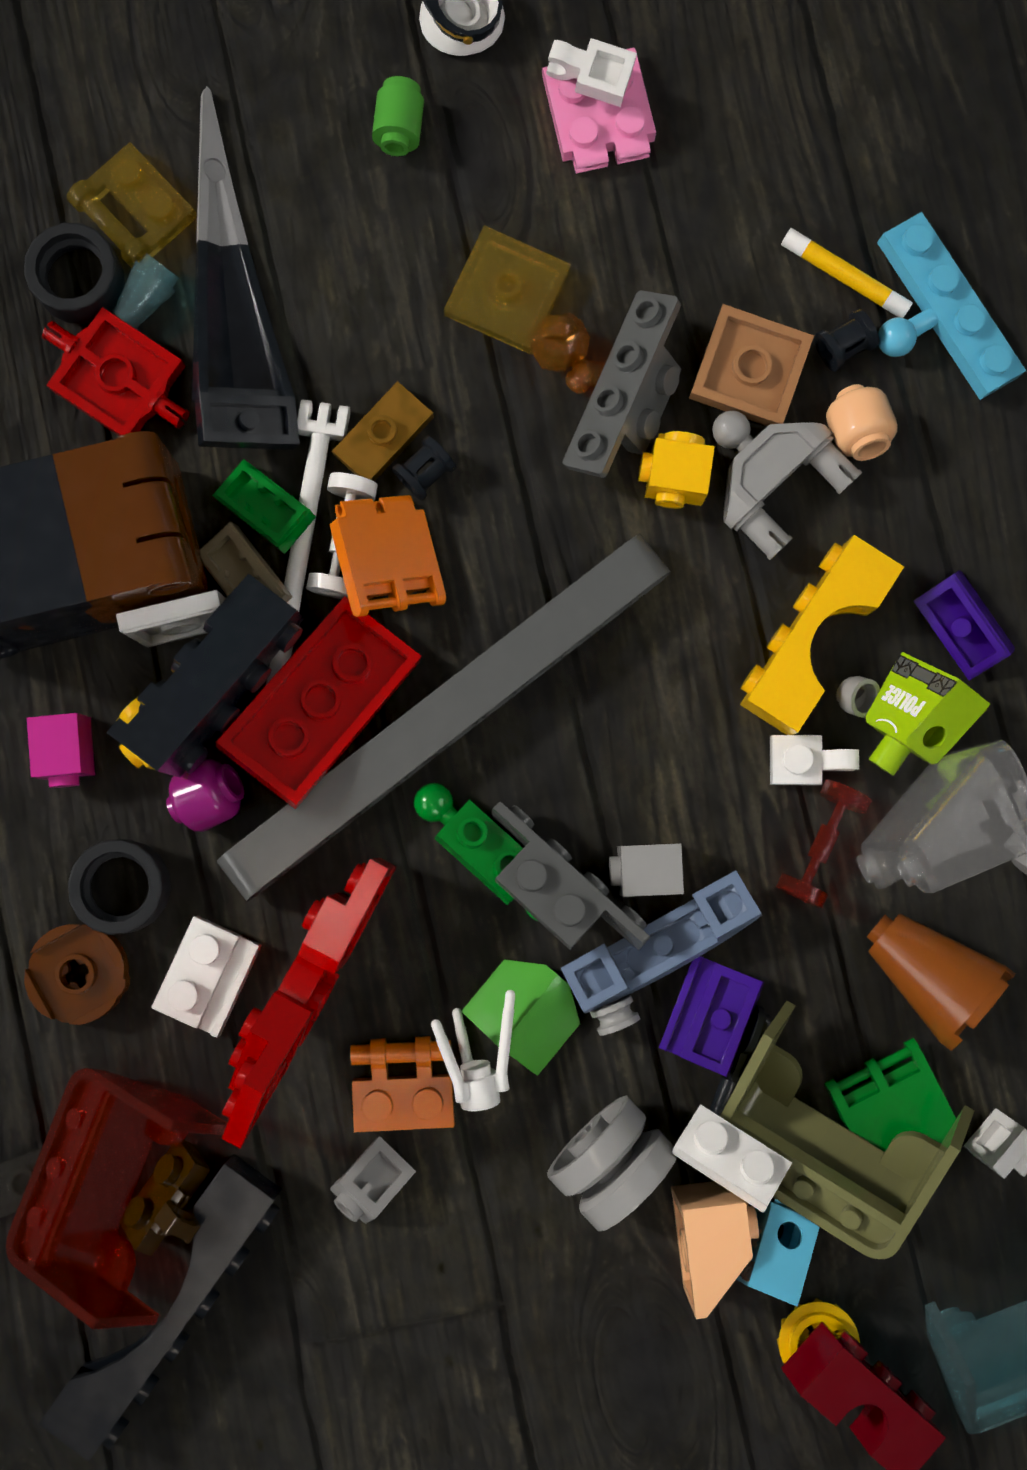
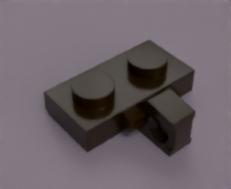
[119,1137,211,1256]

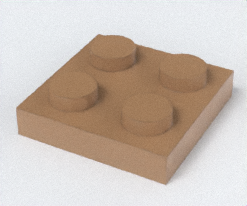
[689,304,814,426]

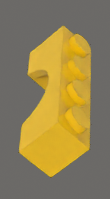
[740,535,904,735]

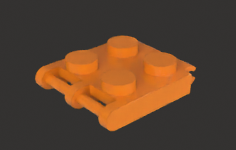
[329,495,446,617]

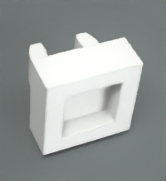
[964,1108,1027,1179]

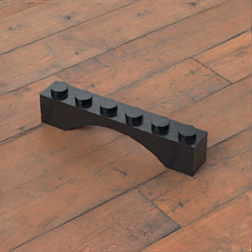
[39,1154,282,1461]

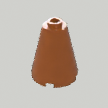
[867,913,1015,1051]

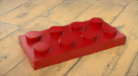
[216,596,422,810]

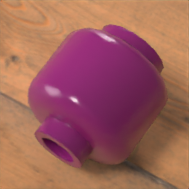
[166,759,244,832]

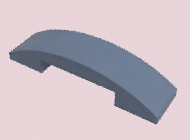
[561,870,762,1014]

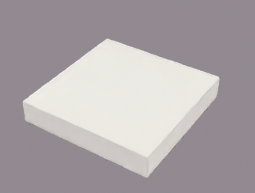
[116,590,226,648]

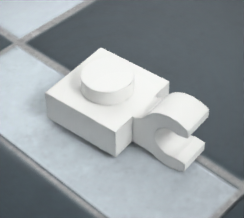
[546,38,637,107]
[770,735,859,785]

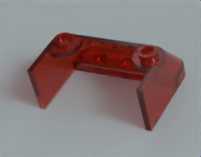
[6,1068,227,1329]

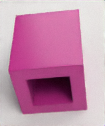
[27,713,95,788]

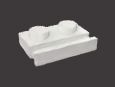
[151,915,262,1038]

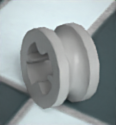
[590,995,641,1036]

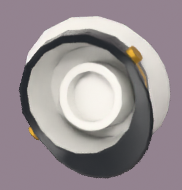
[419,0,505,56]

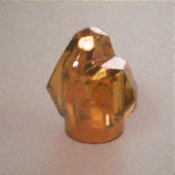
[529,313,590,371]

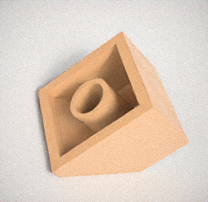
[671,1181,759,1319]

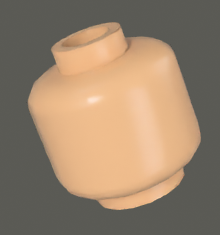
[826,384,897,461]

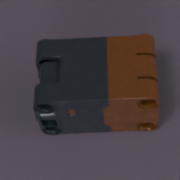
[0,431,209,659]

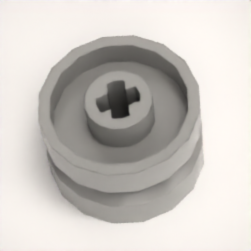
[547,1095,677,1231]

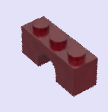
[781,1322,946,1470]

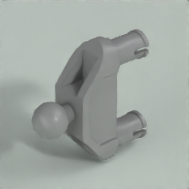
[712,411,862,560]

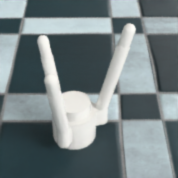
[431,990,515,1111]

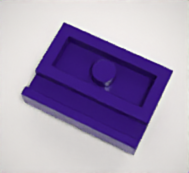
[659,956,765,1077]

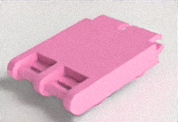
[542,47,656,174]

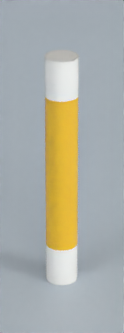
[781,228,913,318]

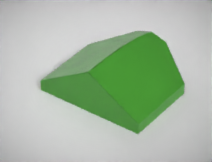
[461,959,580,1076]

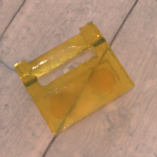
[67,142,197,269]

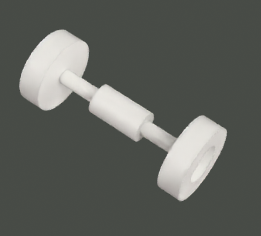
[306,472,378,599]

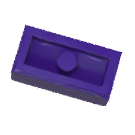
[914,570,1015,681]

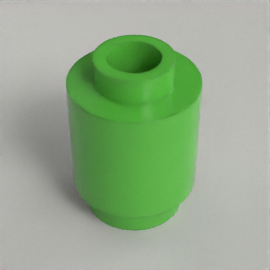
[372,76,424,156]

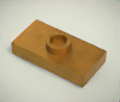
[332,381,434,481]

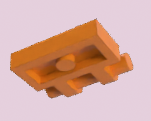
[350,1036,455,1132]

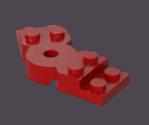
[222,858,397,1149]

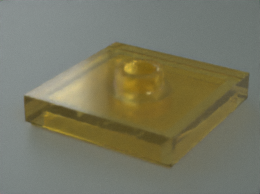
[444,225,571,354]

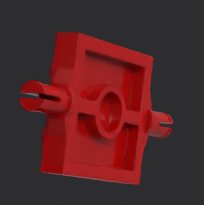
[42,307,190,437]

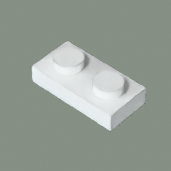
[672,1104,792,1213]

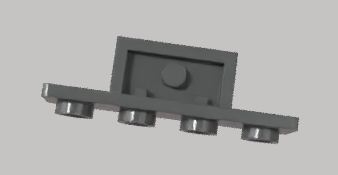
[563,290,682,478]
[492,801,650,950]

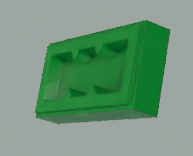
[212,459,316,554]

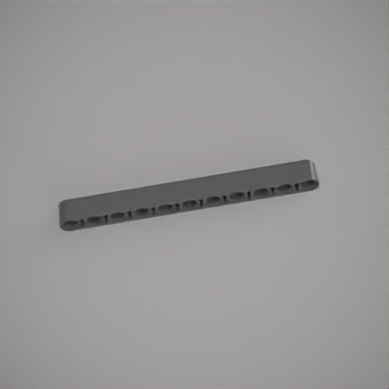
[217,534,671,901]

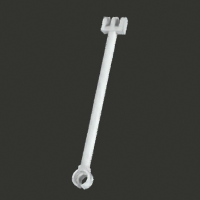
[266,399,350,685]

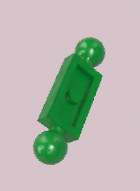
[414,783,539,922]

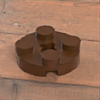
[24,923,131,1025]

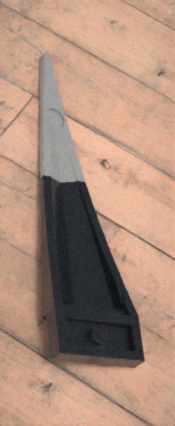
[192,86,299,450]

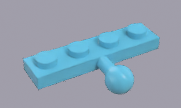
[877,212,1026,400]

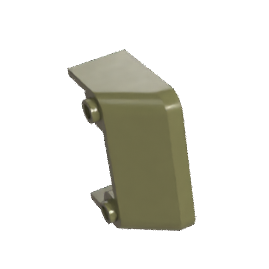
[720,1001,975,1259]

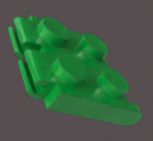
[824,1038,961,1152]

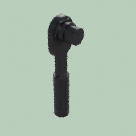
[709,1004,774,1116]

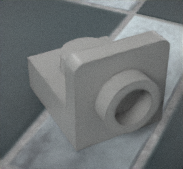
[330,1136,416,1224]

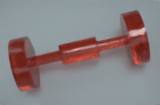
[776,779,872,909]

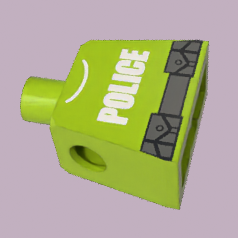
[866,652,990,776]

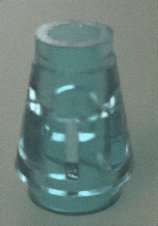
[112,253,179,330]

